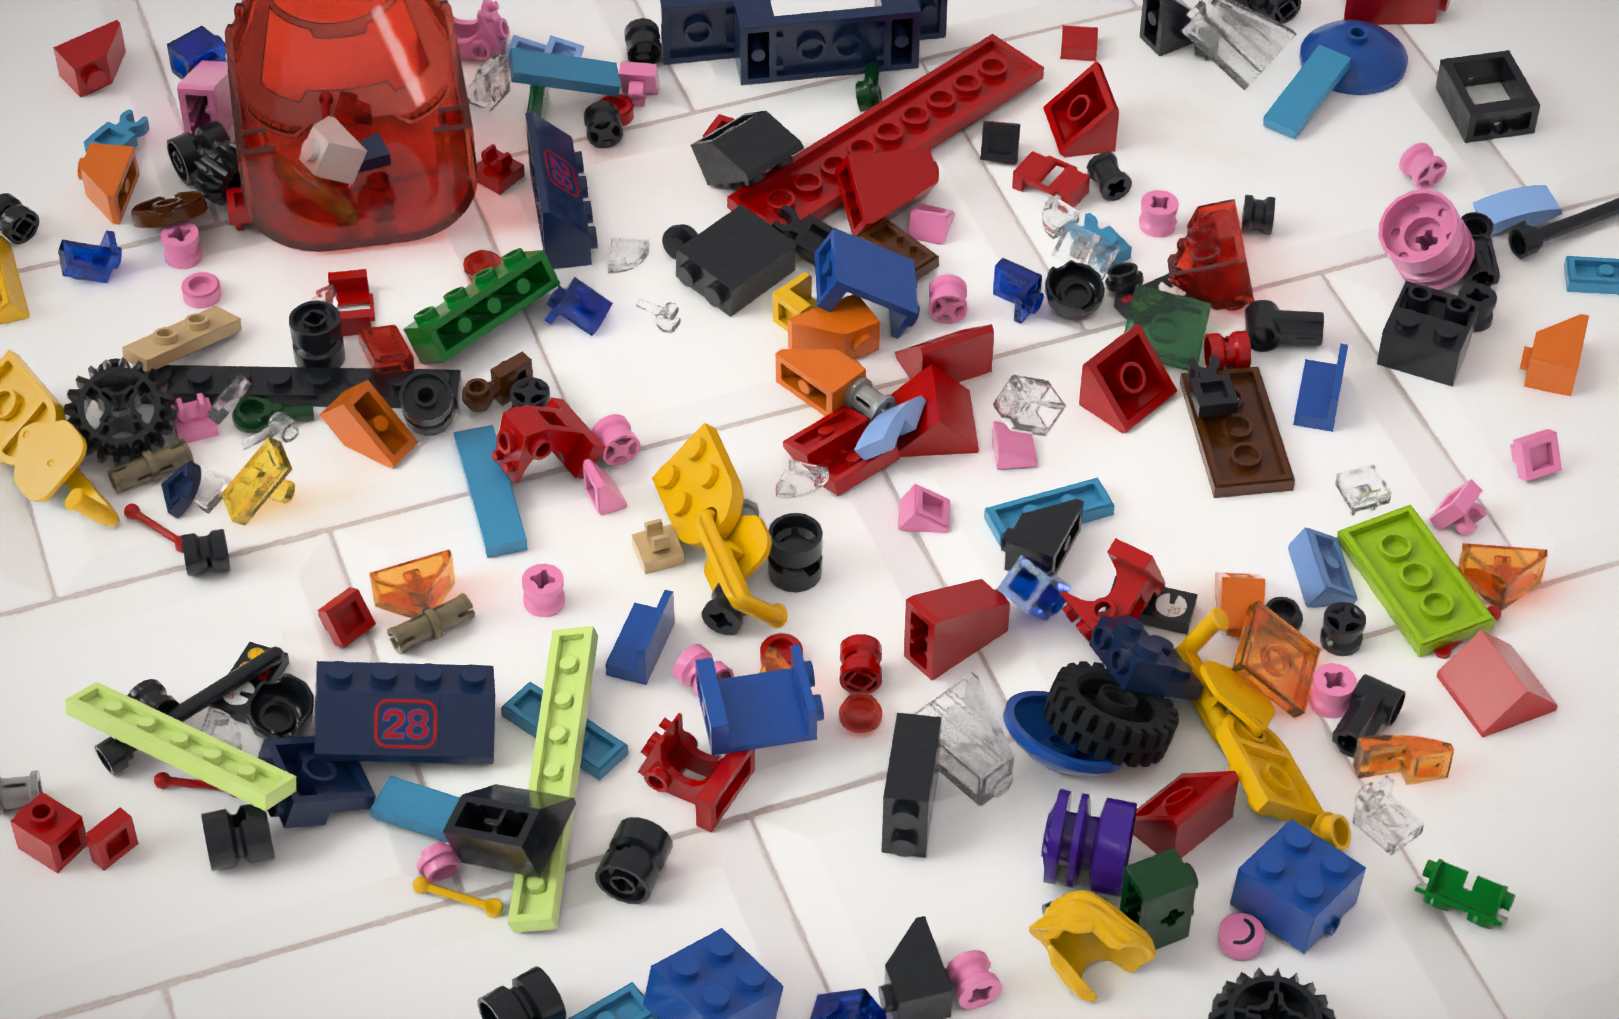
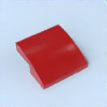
[782,405,900,496]

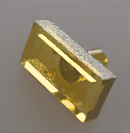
[221,437,295,526]

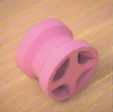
[1399,142,1447,190]
[1139,190,1179,238]
[160,221,203,269]
[929,274,967,324]
[592,414,640,466]
[522,563,565,617]
[1309,663,1357,719]
[945,950,1002,1009]

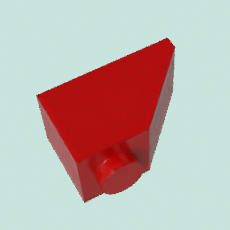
[53,20,126,98]

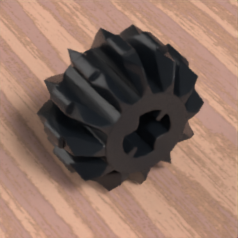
[191,140,258,207]

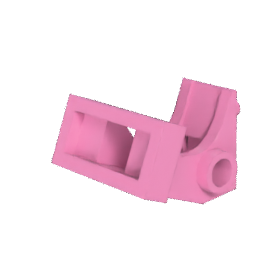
[419,0,510,69]

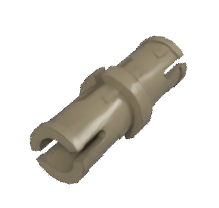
[107,439,194,494]
[387,593,475,654]

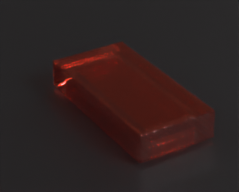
[358,324,415,375]

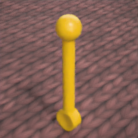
[412,876,503,918]

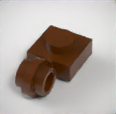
[462,351,533,412]

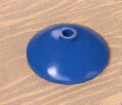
[1299,19,1408,95]
[1003,691,1126,776]

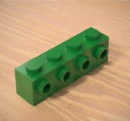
[403,248,561,363]

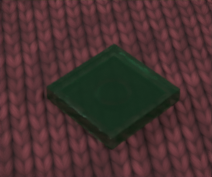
[1124,284,1212,371]

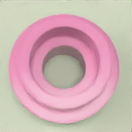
[416,842,461,883]

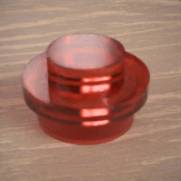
[463,250,502,282]
[839,692,882,733]

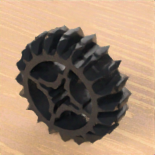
[64,357,176,466]
[1208,967,1336,1019]

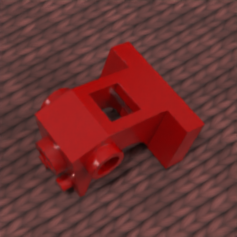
[491,397,606,483]
[1061,538,1166,643]
[638,713,755,833]

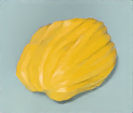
[1029,890,1157,1002]

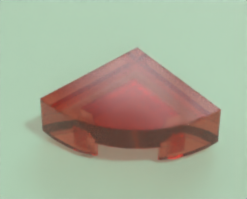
[334,91,373,125]

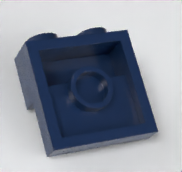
[1089,615,1204,701]
[258,736,376,828]

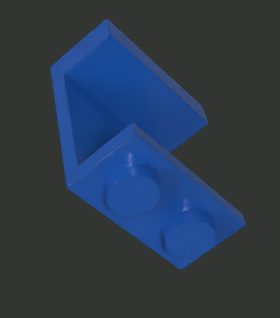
[814,228,920,339]
[695,644,824,756]

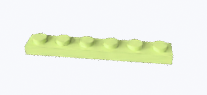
[65,682,296,811]

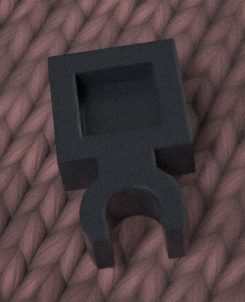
[771,205,833,264]
[1188,355,1239,418]

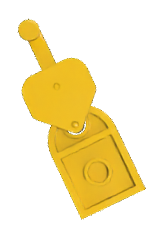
[0,350,120,527]
[652,422,788,629]
[1175,607,1325,828]

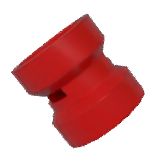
[1203,330,1251,370]
[839,634,882,695]

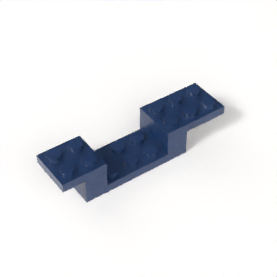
[660,0,948,86]

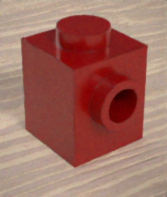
[10,792,88,874]

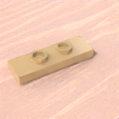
[122,305,242,372]

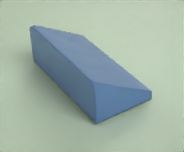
[1288,527,1358,608]

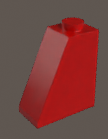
[1343,0,1451,25]
[835,147,939,238]
[903,578,1010,681]

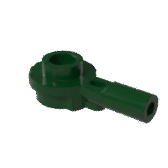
[855,63,882,112]
[232,396,314,433]

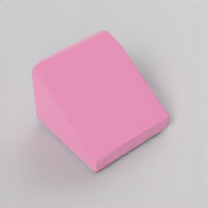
[907,203,955,244]
[992,421,1038,469]
[583,459,627,516]
[898,483,950,533]

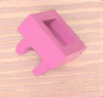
[619,61,660,107]
[170,393,219,443]
[1510,429,1562,481]
[1429,479,1487,536]

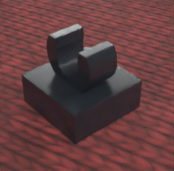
[980,121,1021,163]

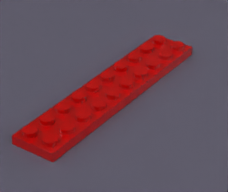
[727,33,1044,225]

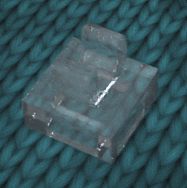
[1335,464,1392,517]

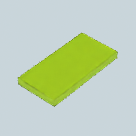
[1337,504,1495,657]

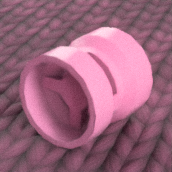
[672,644,734,697]

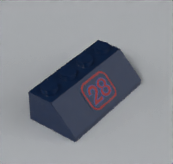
[525,112,598,269]
[314,661,495,764]

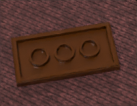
[1180,366,1295,498]

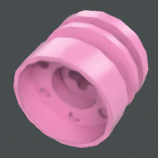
[1378,189,1475,290]

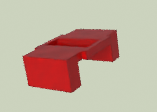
[1012,151,1090,213]
[326,269,375,336]

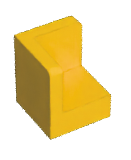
[773,272,818,332]

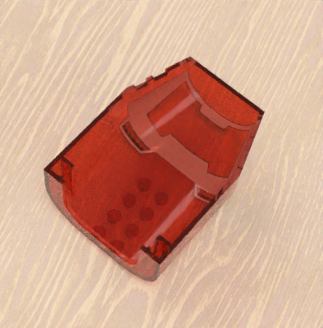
[224,0,478,252]

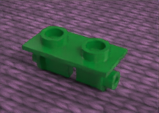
[1414,858,1516,929]

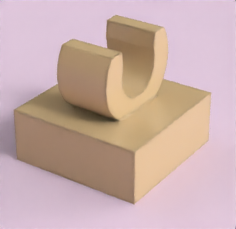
[631,518,685,574]

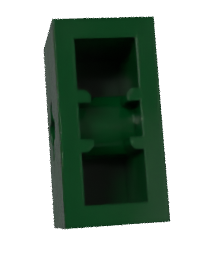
[1119,848,1198,950]

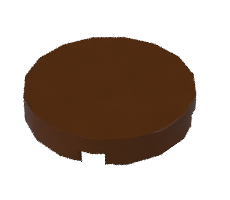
[130,191,208,228]

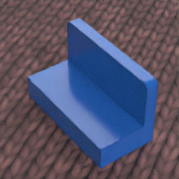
[1293,343,1348,432]
[605,589,675,685]

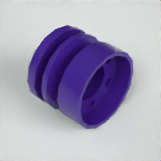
[1041,789,1137,897]

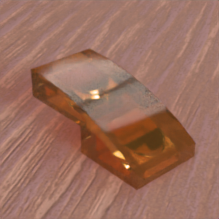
[1353,735,1455,785]

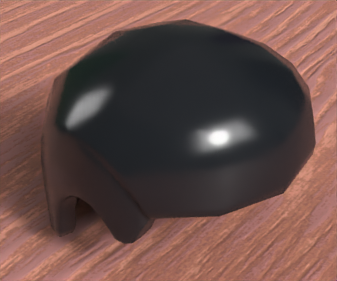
[1045,260,1105,319]
[246,673,314,739]

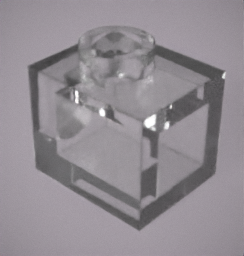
[992,374,1067,436]

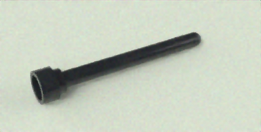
[1508,198,1619,259]
[94,646,284,776]

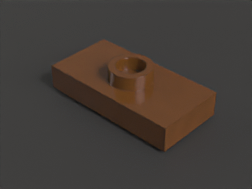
[859,219,939,280]

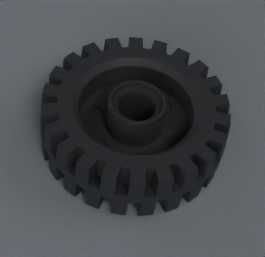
[1043,661,1179,768]

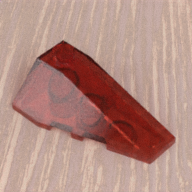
[1167,199,1254,311]

